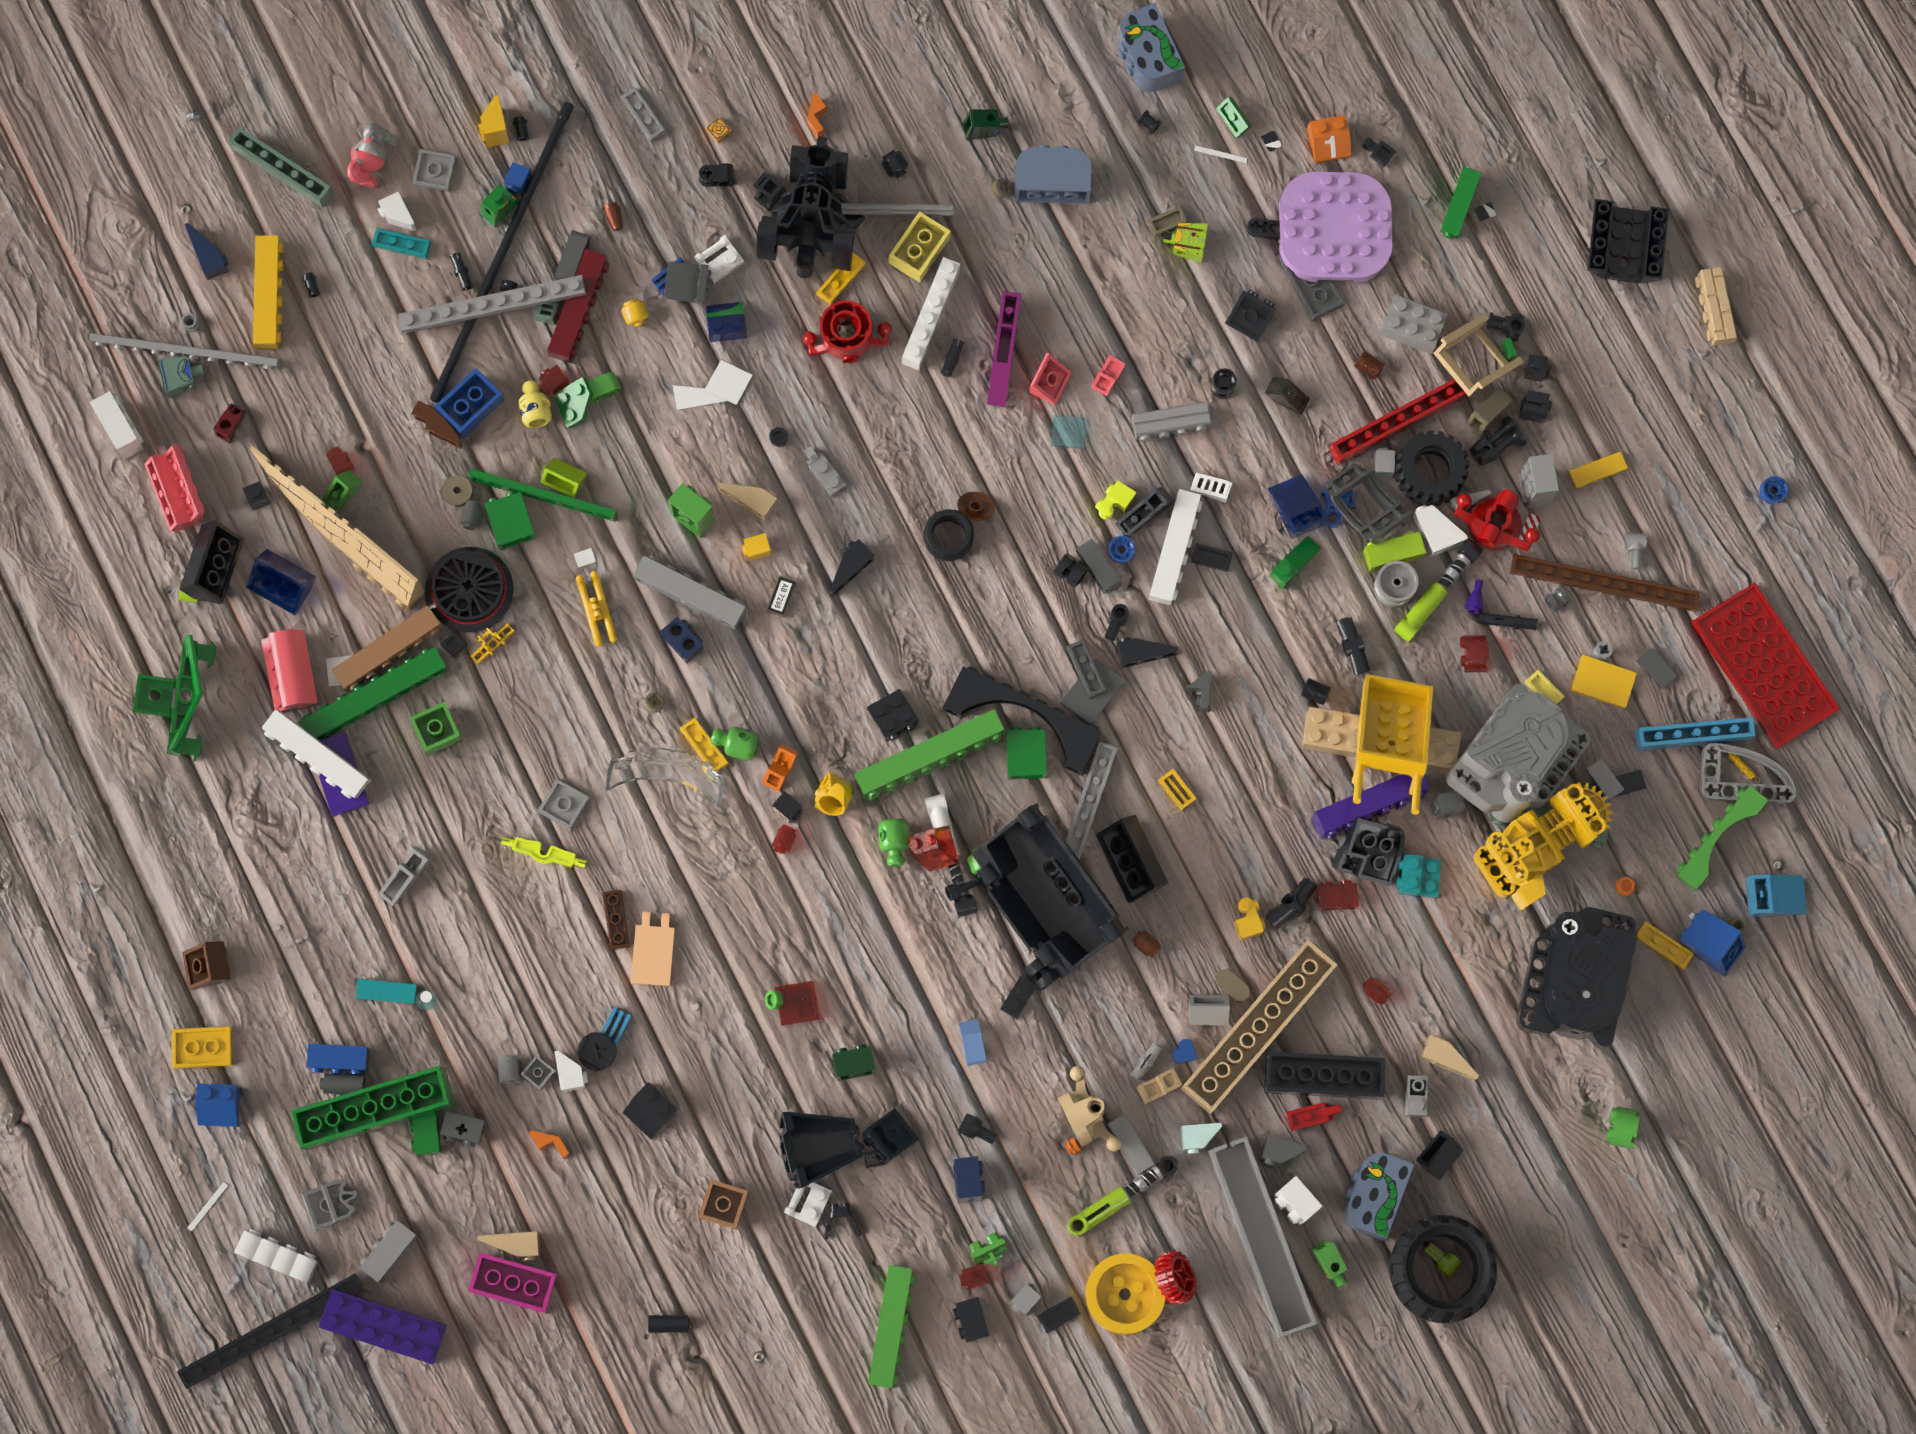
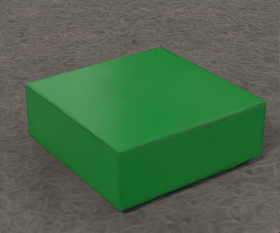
[1501,338,1517,362]

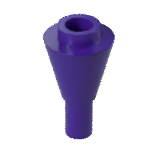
[1465,579,1483,614]

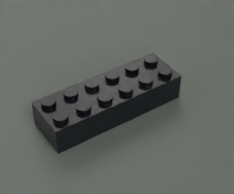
[1264,1051,1385,1100]

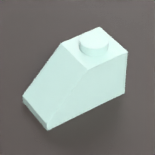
[1181,1123,1222,1154]

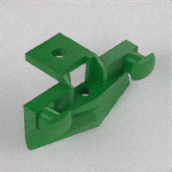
[132,635,216,762]

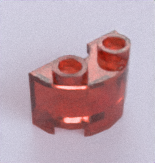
[1460,635,1489,672]

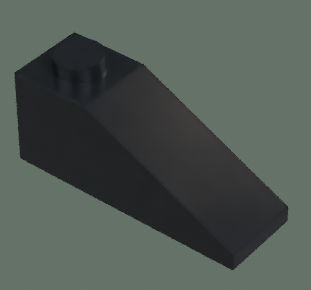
[1115,487,1175,537]
[830,539,874,597]
[1116,637,1178,668]

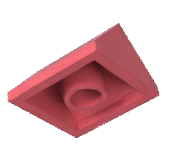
[1030,353,1072,405]

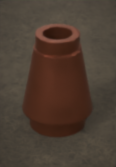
[603,202,623,231]

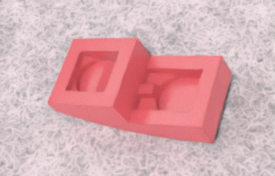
[1091,355,1126,396]

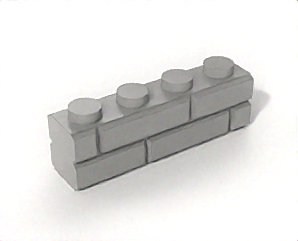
[1131,402,1211,442]

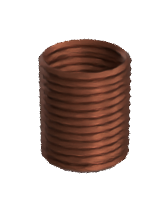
[1354,351,1385,380]

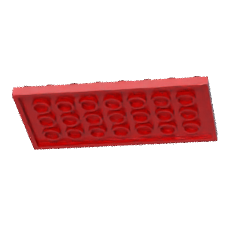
[1691,583,1840,749]

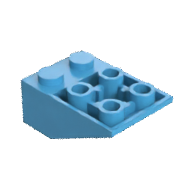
[1745,874,1807,917]

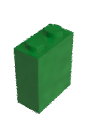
[484,492,536,550]
[1006,727,1047,779]

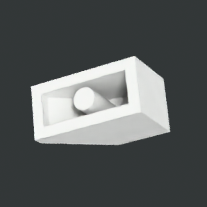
[377,192,417,231]
[555,1051,588,1092]

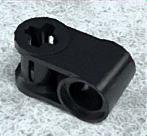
[699,163,735,187]

